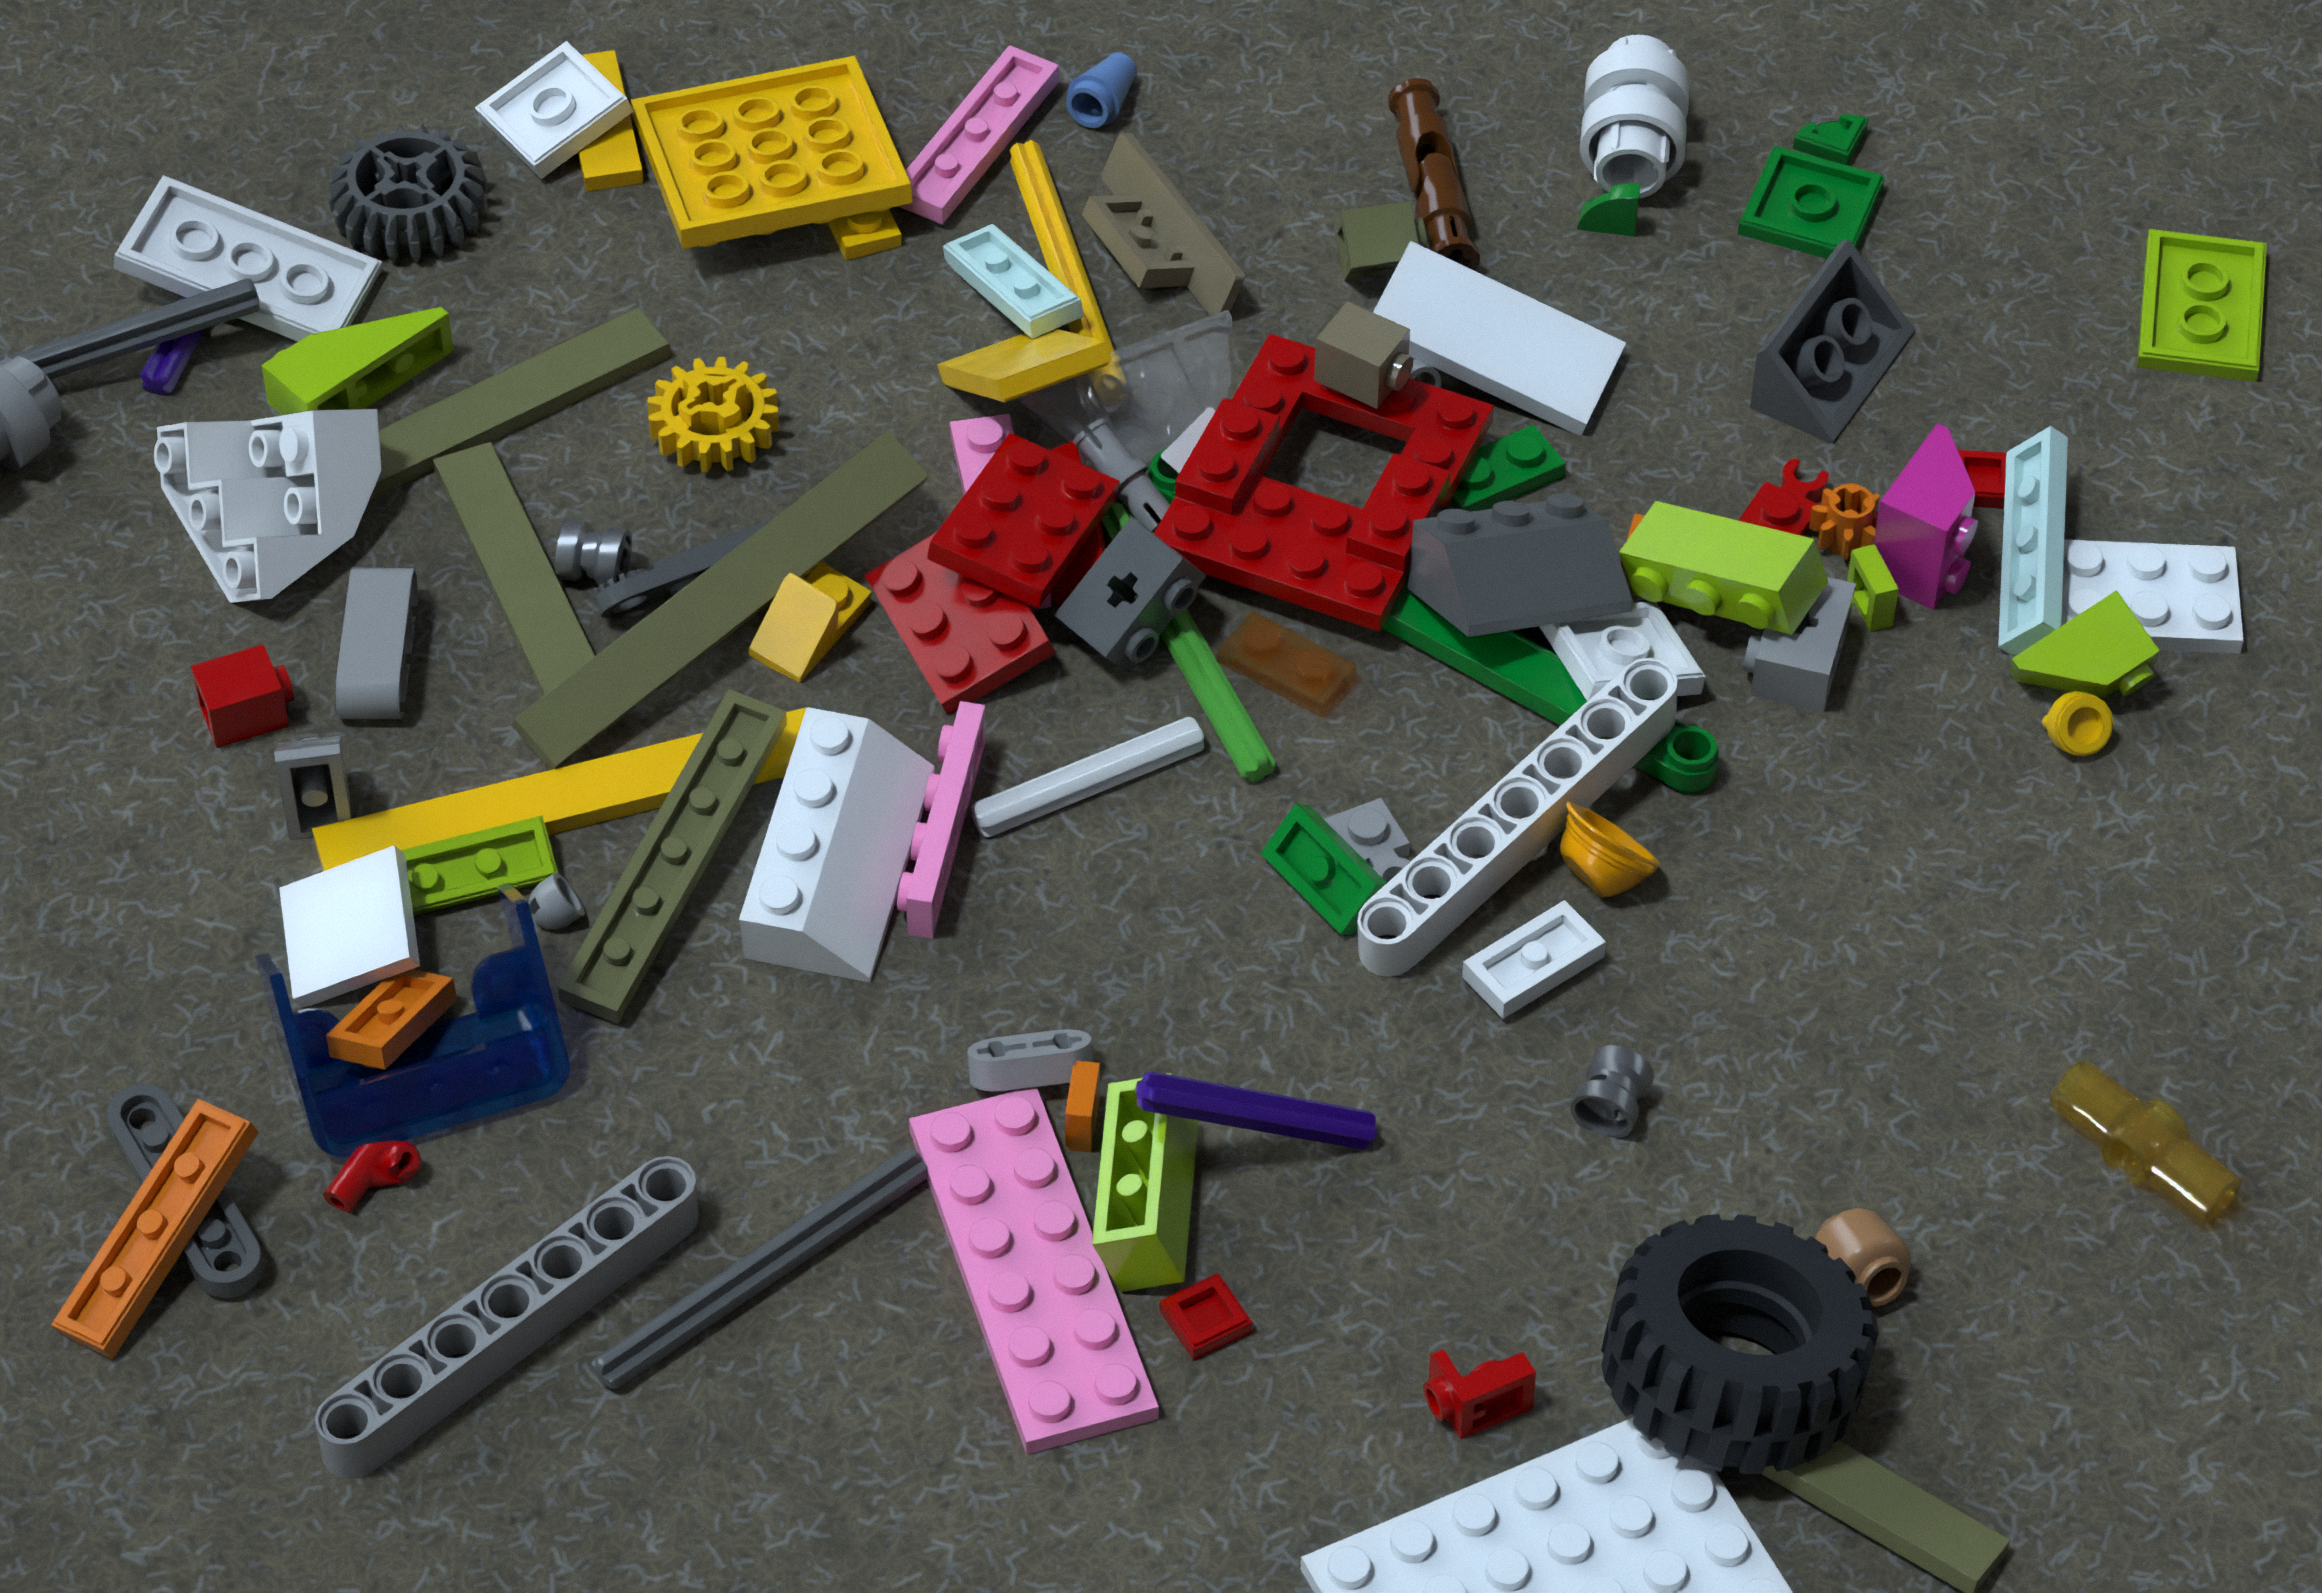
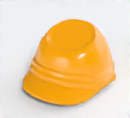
[1560,801,1660,898]

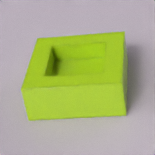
[1847,544,1899,632]

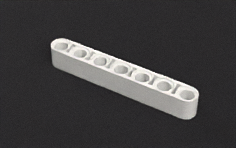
[1357,658,1678,977]

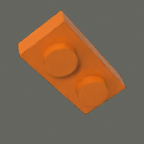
[326,969,457,1070]

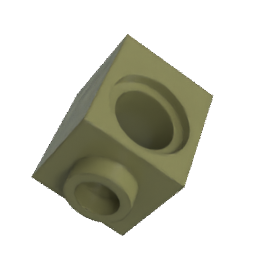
[1333,201,1427,281]

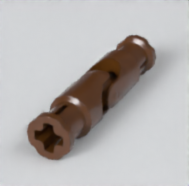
[1388,78,1480,270]

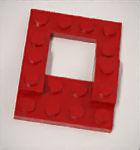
[1154,333,1494,632]

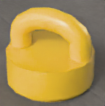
[2042,691,2114,757]

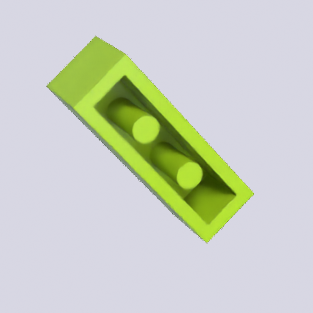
[1619,501,1828,635]
[1092,1073,1198,1292]

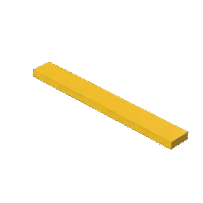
[312,707,806,871]

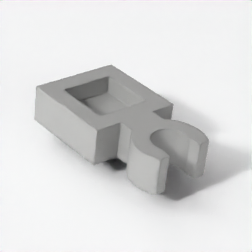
[1324,798,1411,882]

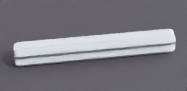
[971,717,1204,838]

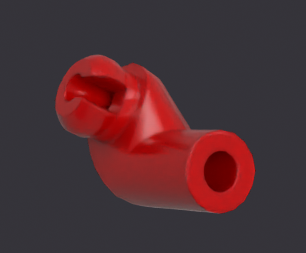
[323,1141,421,1214]

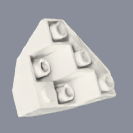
[154,409,381,603]

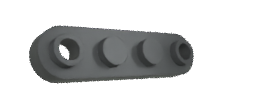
[107,1084,263,1298]

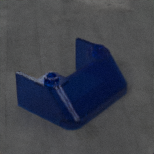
[255,883,570,1157]

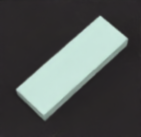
[943,224,1084,339]

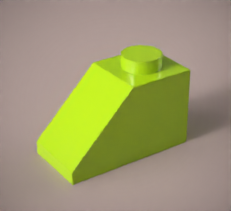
[2009,590,2160,698]

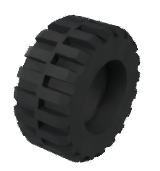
[1601,1214,1878,1474]

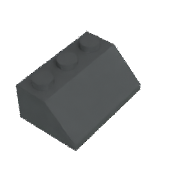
[1408,493,1633,637]

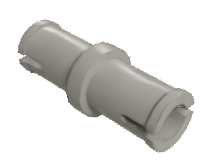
[1073,418,1170,533]

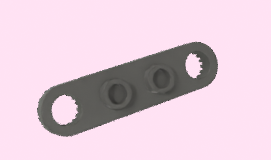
[592,521,767,618]

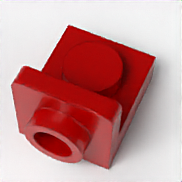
[1423,1349,1536,1439]

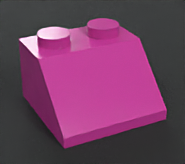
[1873,423,1978,610]

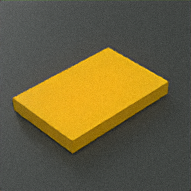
[937,329,1112,403]

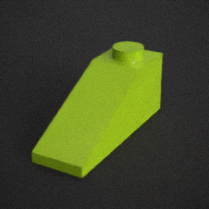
[261,307,454,415]

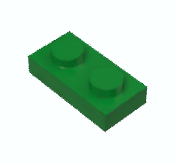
[1448,424,1566,512]
[1260,803,1387,936]

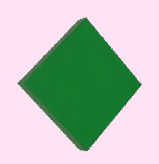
[1738,146,1885,259]

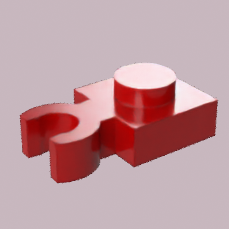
[1738,458,1829,536]

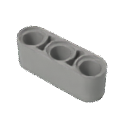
[336,567,418,720]

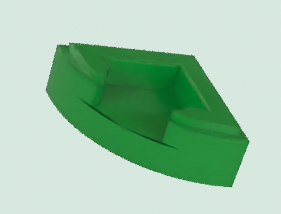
[1793,114,1869,165]
[1577,183,1641,237]

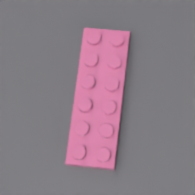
[909,1087,1159,1454]

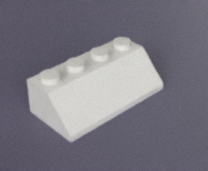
[739,707,935,982]

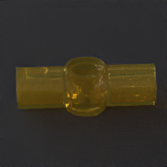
[2049,1060,2242,1225]

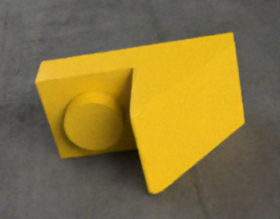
[748,563,872,683]

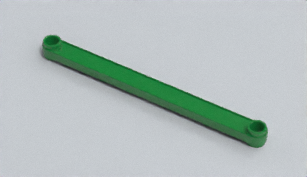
[1148,449,1719,794]

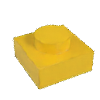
[827,209,902,261]

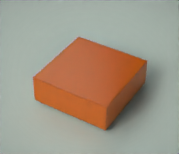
[1065,1061,1100,1153]

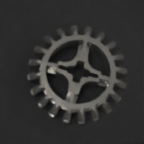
[328,124,488,264]

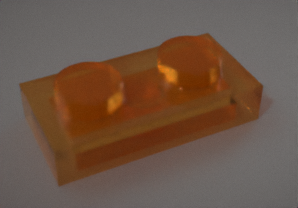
[1217,610,1356,717]

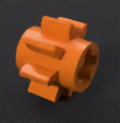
[1809,483,1880,560]

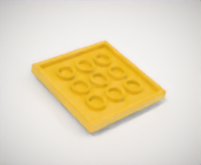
[631,56,913,249]

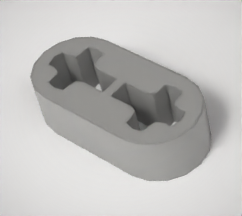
[967,1029,1094,1092]

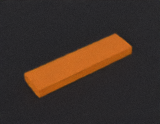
[51,1099,259,1360]

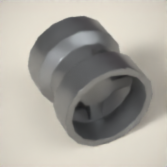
[555,518,632,586]
[1570,1045,1654,1139]

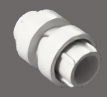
[1580,35,1690,198]

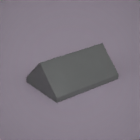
[1750,239,1915,443]

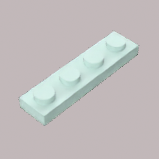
[1998,426,2068,655]

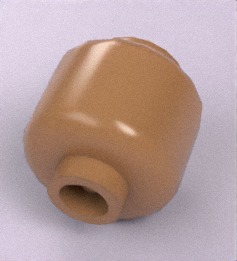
[1815,1208,1911,1307]

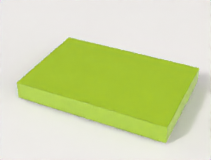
[2137,229,2267,382]

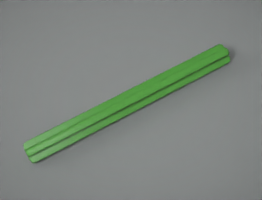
[1100,503,1275,783]

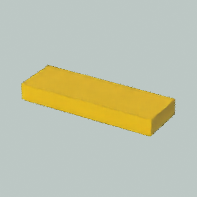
[577,50,643,192]

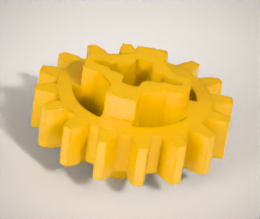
[647,356,779,473]

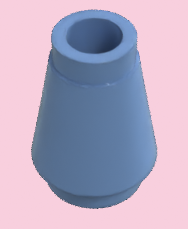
[1066,52,1137,128]

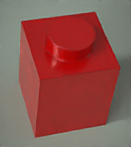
[191,644,295,748]

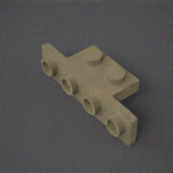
[1082,133,1245,321]

